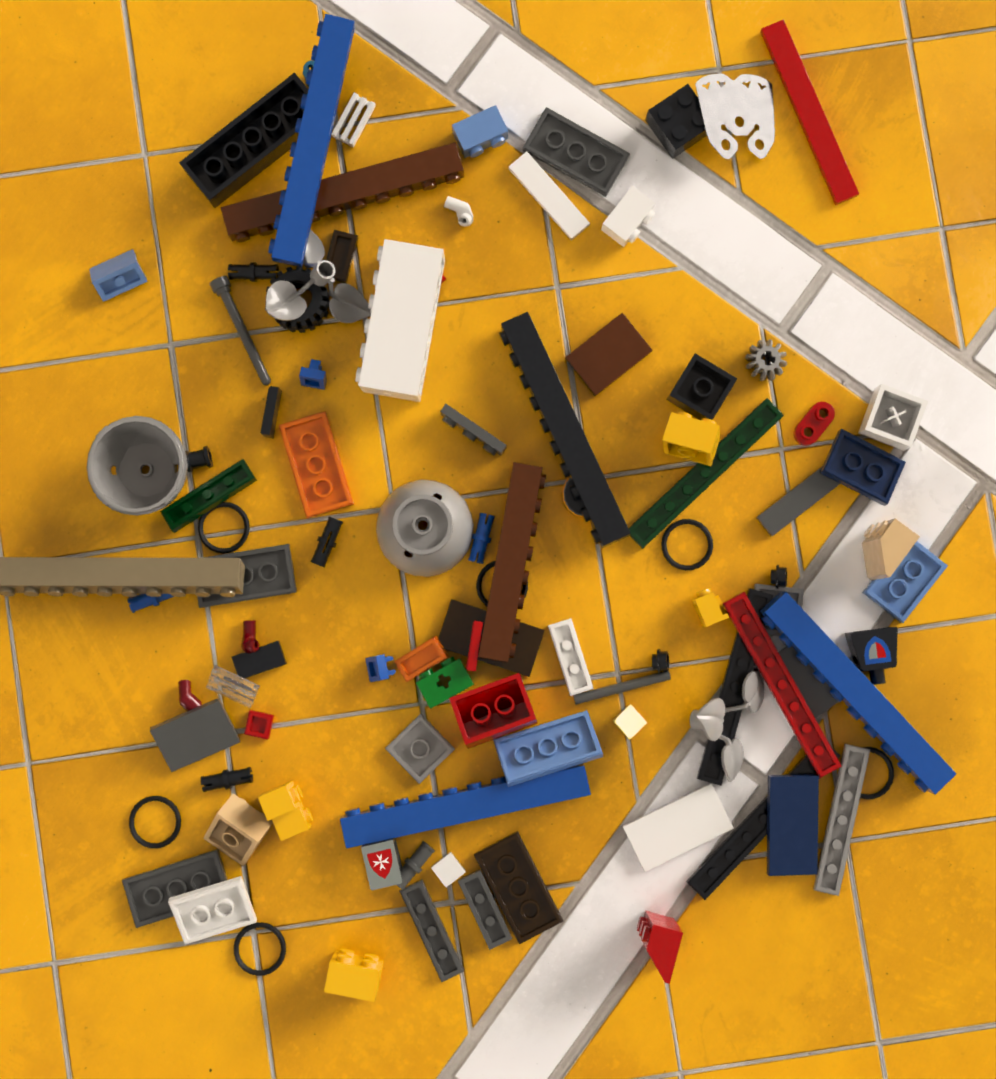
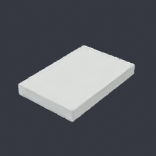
[168,876,257,944]

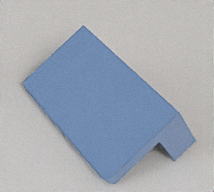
[89,249,148,302]

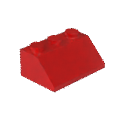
[449,673,538,749]
[637,910,683,984]

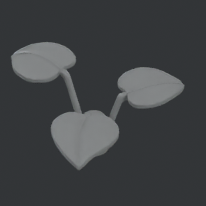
[265,229,371,323]
[690,669,764,782]

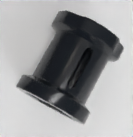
[185,446,213,472]

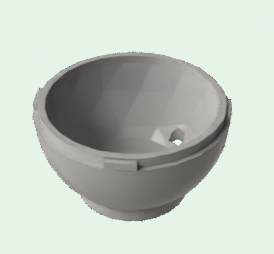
[87,416,188,516]
[376,480,474,577]

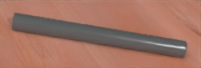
[573,671,671,704]

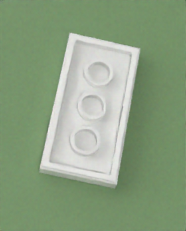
[622,783,734,872]

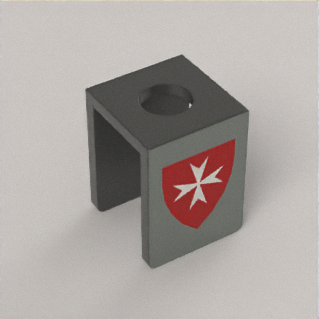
[361,838,402,890]

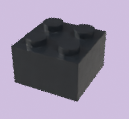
[645,84,707,159]
[666,353,737,420]

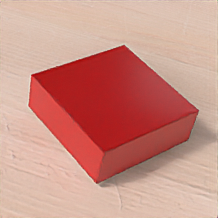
[244,710,275,740]

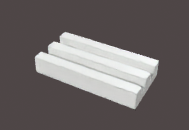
[332,92,376,148]

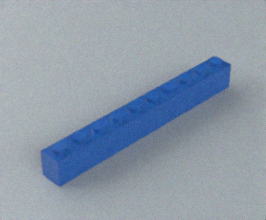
[268,14,355,267]
[760,591,956,795]
[340,764,591,848]

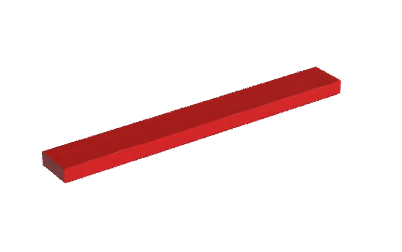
[760,19,859,205]
[722,592,842,778]

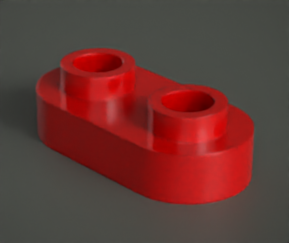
[793,402,835,446]

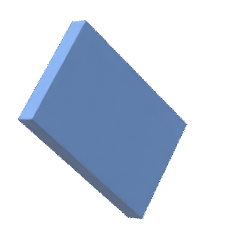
[862,541,948,623]

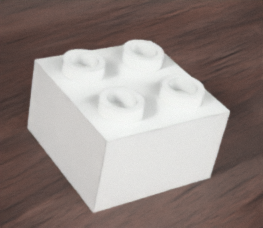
[858,384,928,451]

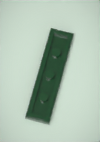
[160,459,257,533]

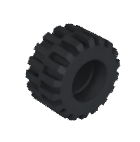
[266,266,330,333]

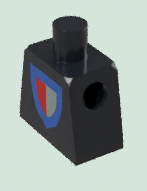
[845,627,898,685]

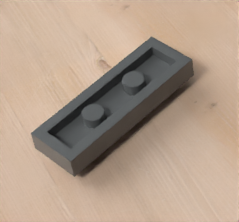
[440,404,507,456]
[458,869,512,950]

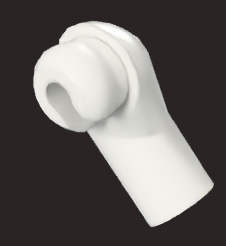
[444,196,474,227]

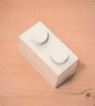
[601,186,656,247]

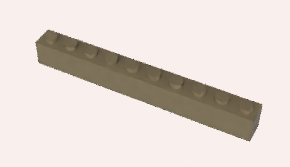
[0,557,245,597]

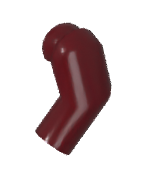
[241,621,259,654]
[178,680,202,711]

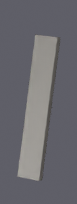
[813,744,870,896]

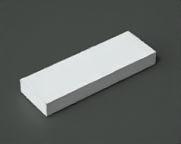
[548,618,594,696]

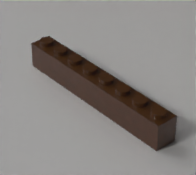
[478,462,546,663]

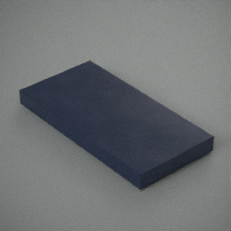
[767,774,819,876]

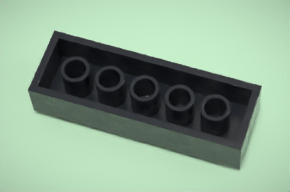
[179,73,308,208]

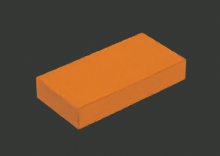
[394,636,449,682]

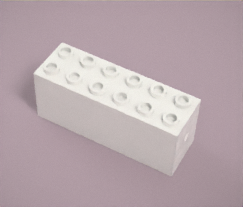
[355,239,445,402]

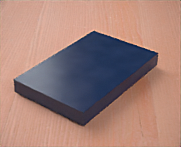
[820,429,906,506]

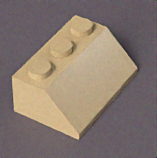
[862,518,920,580]

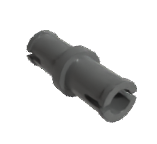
[397,841,435,890]

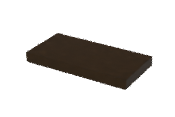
[438,599,545,677]
[474,831,563,944]

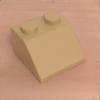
[203,794,273,867]

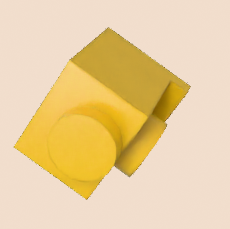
[692,588,729,627]

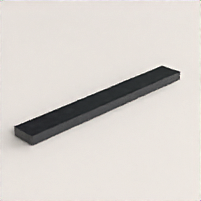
[697,588,773,786]
[686,747,841,900]

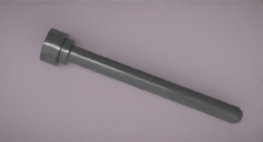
[209,276,271,386]

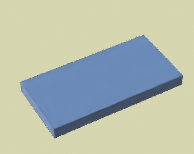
[493,710,603,787]

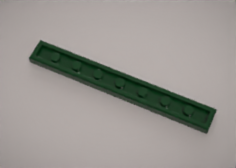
[628,398,784,549]

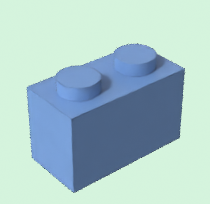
[452,105,508,158]

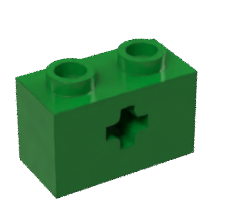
[416,657,474,709]

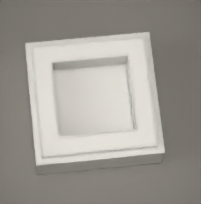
[431,852,466,887]

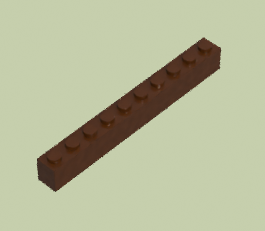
[221,142,464,242]

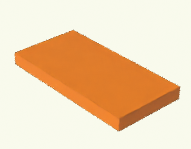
[279,411,354,519]

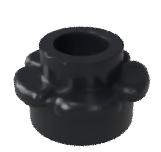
[771,565,787,589]
[652,649,669,673]

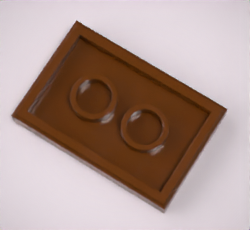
[565,313,653,396]

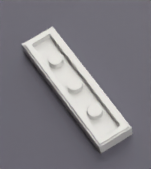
[509,151,590,241]

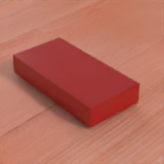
[466,621,483,671]

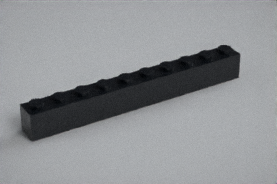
[499,312,631,548]

